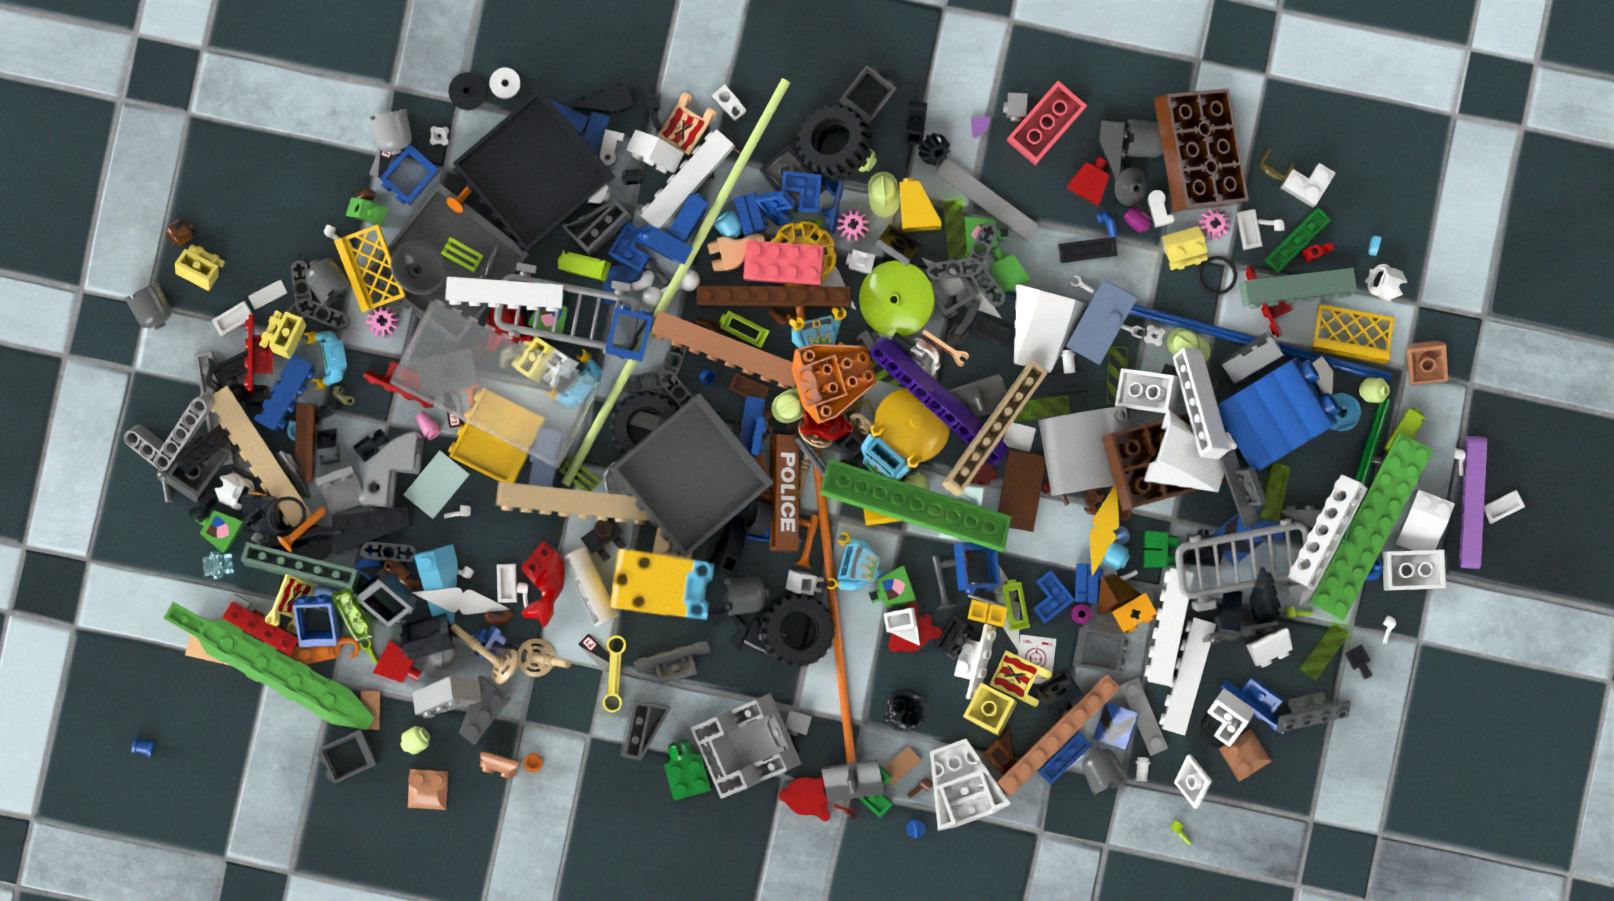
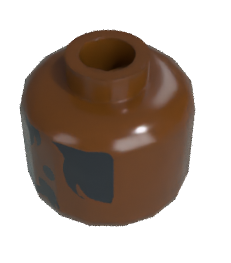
[165,218,195,246]

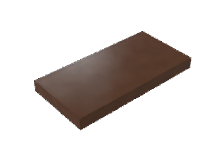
[998,450,1046,532]

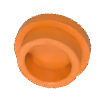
[523,753,543,772]

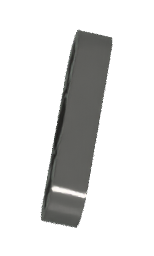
[360,542,417,563]

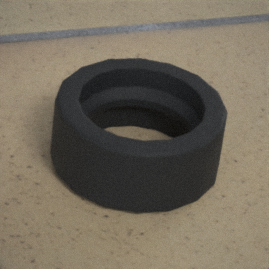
[744,497,773,536]

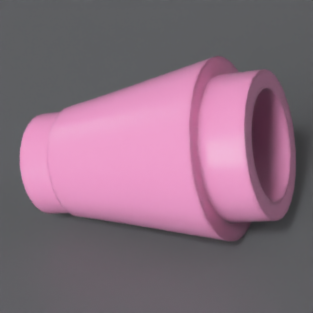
[415,411,441,440]

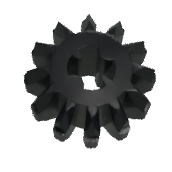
[918,132,951,166]

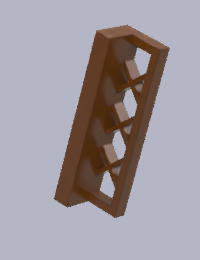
[295,402,317,482]

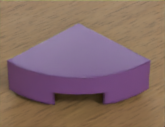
[971,117,990,138]

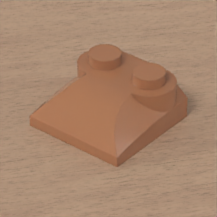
[1406,341,1448,385]
[1218,729,1271,781]
[479,751,521,779]
[408,769,449,810]

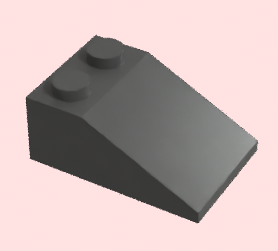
[165,431,231,503]

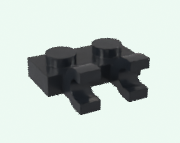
[581,517,627,562]

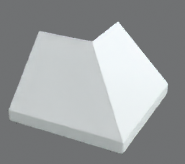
[1312,356,1333,396]
[1174,754,1212,809]

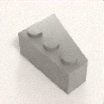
[412,677,482,718]

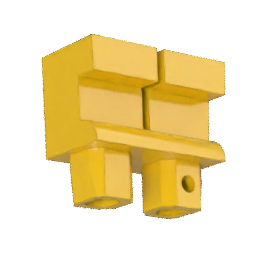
[968,600,1008,627]

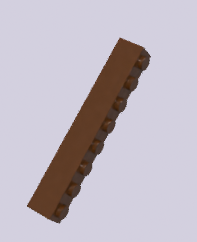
[697,286,852,308]

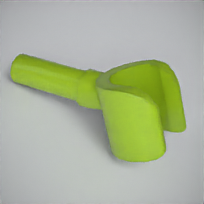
[1285,606,1313,618]
[360,639,378,665]
[1171,820,1192,845]

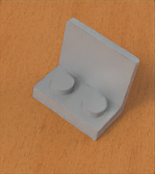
[315,466,363,515]

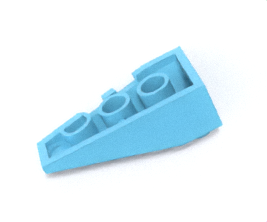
[414,544,458,624]

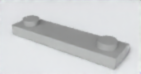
[1120,677,1168,756]

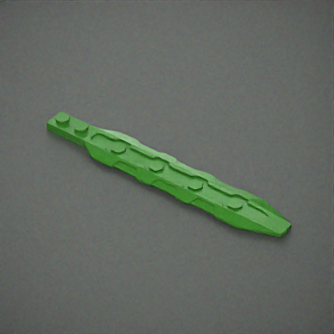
[163,601,374,730]

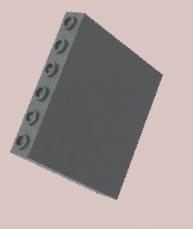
[367,183,530,345]
[610,394,774,557]

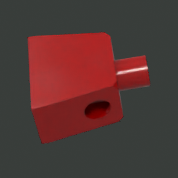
[1066,157,1109,206]
[372,640,422,683]

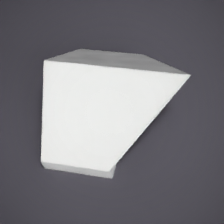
[884,608,920,646]

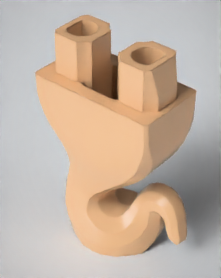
[707,233,765,272]

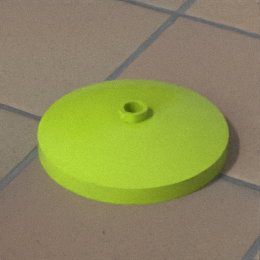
[859,261,936,337]

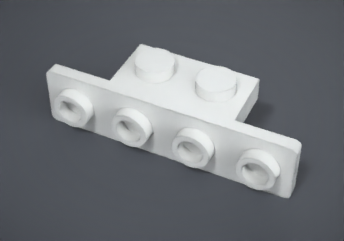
[954,624,996,700]

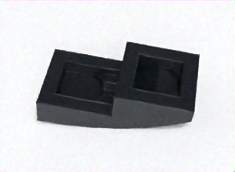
[647,88,662,131]

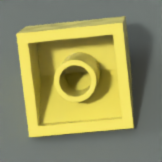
[963,683,1017,737]

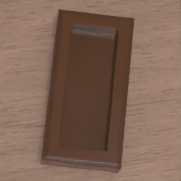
[728,372,771,399]

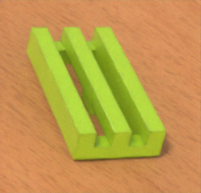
[441,237,484,273]
[559,456,601,492]

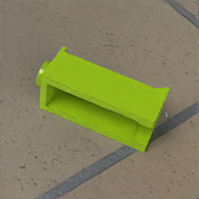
[558,250,611,282]
[719,311,770,349]
[1383,408,1426,451]
[1001,579,1030,631]

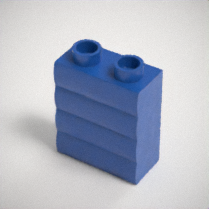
[1217,356,1340,472]

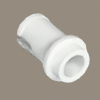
[1060,350,1076,373]
[1135,757,1151,781]

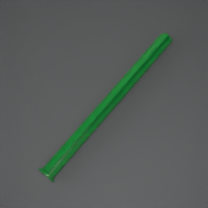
[1340,398,1391,544]

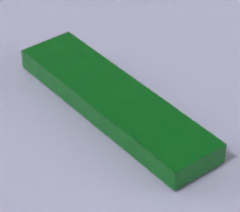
[1264,207,1331,274]

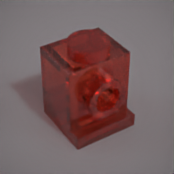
[970,464,997,485]

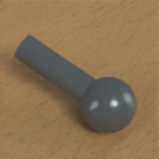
[643,257,671,286]
[157,468,173,503]

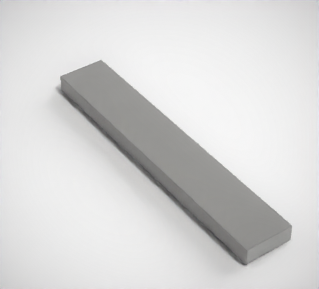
[935,158,1039,241]
[194,351,234,466]

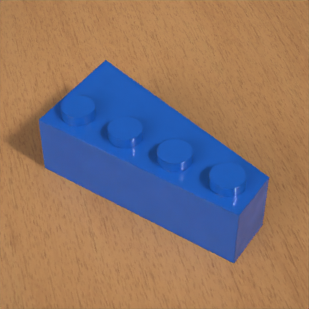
[254,353,316,433]

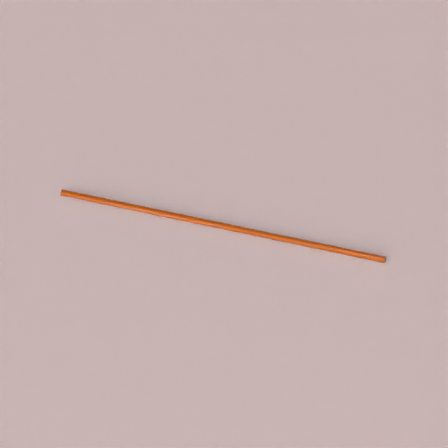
[795,307,856,764]

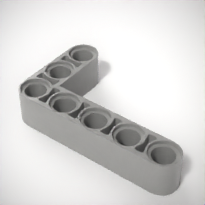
[124,393,215,471]

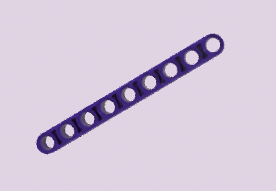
[870,337,1008,465]

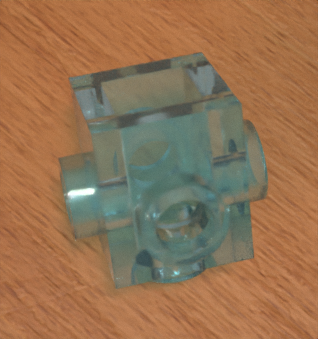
[202,551,234,579]

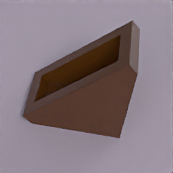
[1098,574,1142,615]
[983,727,1017,775]

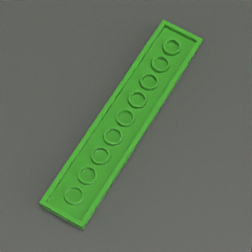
[1309,432,1433,620]
[820,459,1012,552]

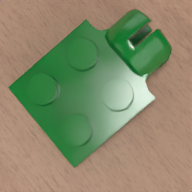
[664,740,711,801]

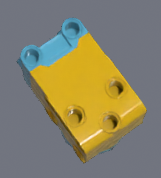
[610,549,714,620]

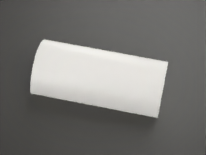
[562,547,619,628]

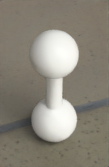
[642,269,700,308]

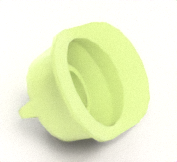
[868,172,900,218]
[1167,328,1210,362]
[771,386,805,423]

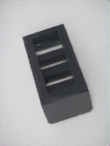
[621,169,642,186]

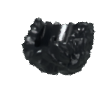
[883,689,926,732]

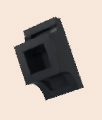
[317,428,341,465]
[834,432,865,468]

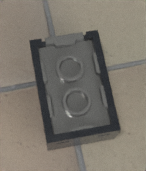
[759,144,826,215]

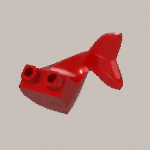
[521,541,565,627]

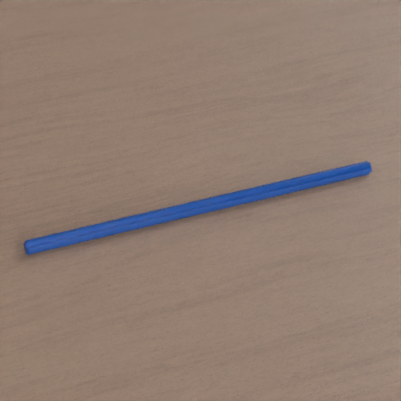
[1129,304,1392,383]

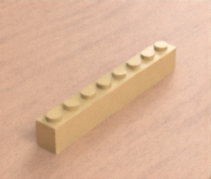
[941,361,1048,496]
[211,385,312,527]
[496,482,649,525]

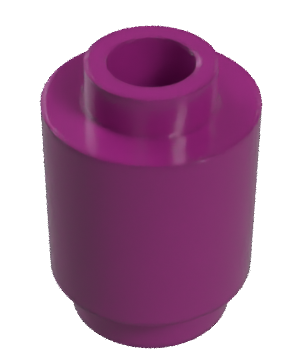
[1123,206,1152,233]
[1071,604,1091,624]

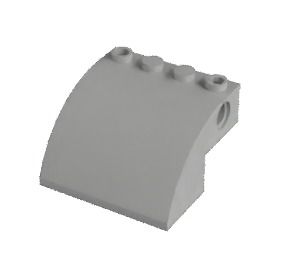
[1038,405,1130,496]
[360,432,424,508]
[690,693,801,799]

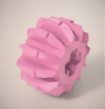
[1198,208,1231,240]
[837,209,869,241]
[366,305,400,338]

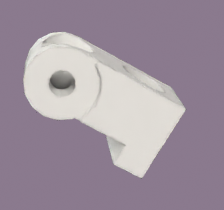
[711,84,747,121]
[600,129,625,167]
[1148,190,1174,228]

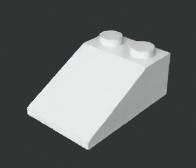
[1115,368,1181,415]
[1395,490,1455,551]
[1382,550,1446,590]
[1246,628,1293,668]

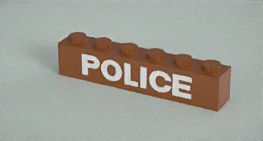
[770,434,801,552]

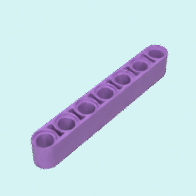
[1459,436,1487,569]

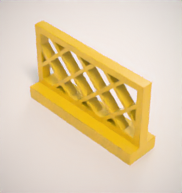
[334,224,407,312]
[1311,304,1395,364]

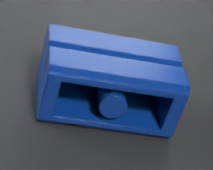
[734,192,769,237]
[1074,563,1103,603]

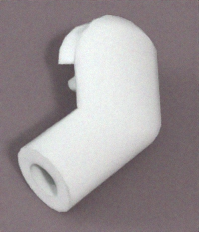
[631,270,655,292]

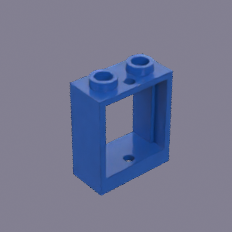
[379,144,440,205]
[667,193,709,243]
[636,225,693,265]
[605,305,653,362]
[953,542,1001,594]
[293,594,341,647]

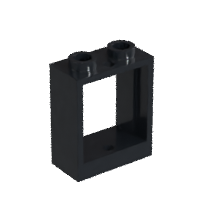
[355,568,418,627]
[400,613,453,660]

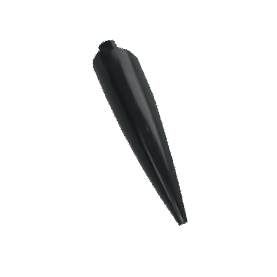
[262,526,343,552]

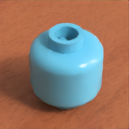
[715,210,742,239]
[1103,542,1131,570]

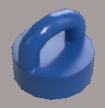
[906,819,926,838]

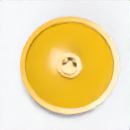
[874,389,950,463]

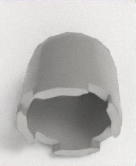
[369,109,412,155]

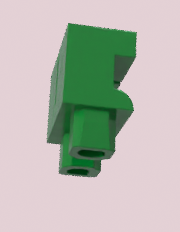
[1143,531,1179,568]

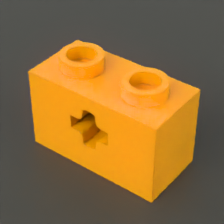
[1111,593,1157,633]

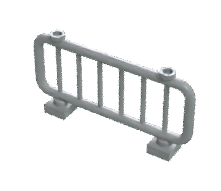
[494,263,640,355]
[1175,519,1311,612]

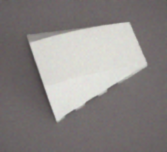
[1014,284,1087,373]
[1144,410,1226,492]
[930,739,1011,831]

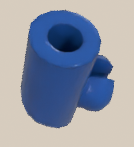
[1096,211,1118,237]
[1365,560,1383,581]

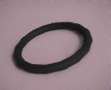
[1198,256,1237,295]
[267,496,306,534]

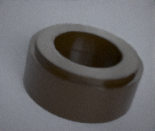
[594,520,614,539]

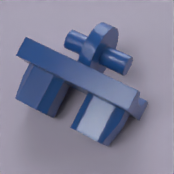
[473,625,507,661]

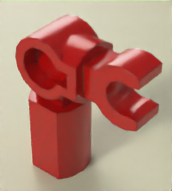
[1303,242,1335,262]

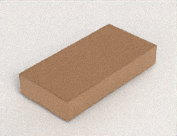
[361,691,381,730]
[884,746,921,786]

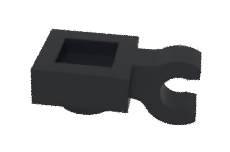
[233,385,267,406]
[316,402,342,426]
[353,429,388,462]
[188,488,218,523]
[1344,644,1372,680]

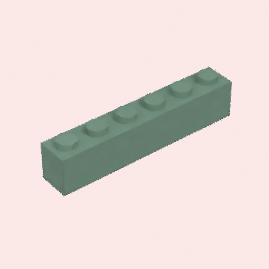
[1239,268,1357,309]
[241,542,360,593]

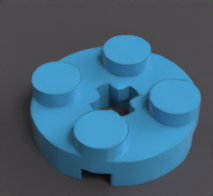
[1330,393,1361,432]

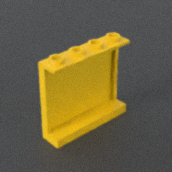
[448,388,547,484]

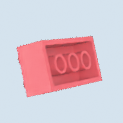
[1007,81,1087,166]
[743,240,825,287]

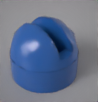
[699,369,716,385]

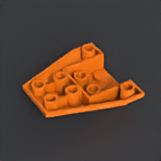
[792,344,877,423]

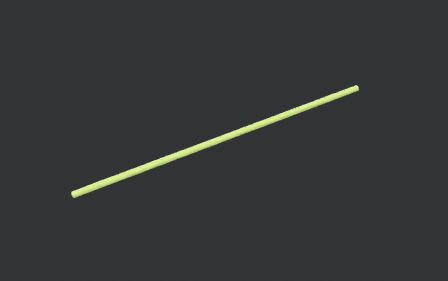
[561,78,790,486]

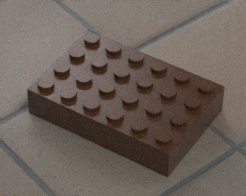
[1154,88,1249,212]
[1102,413,1227,511]

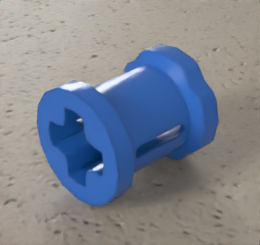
[131,737,155,758]

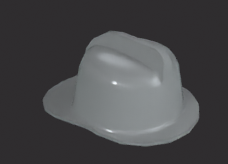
[426,638,458,680]

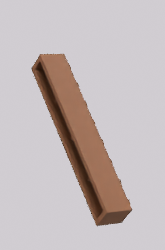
[650,310,795,389]
[996,674,1121,796]

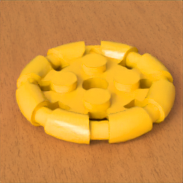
[771,221,837,286]

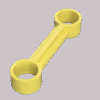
[603,635,626,712]

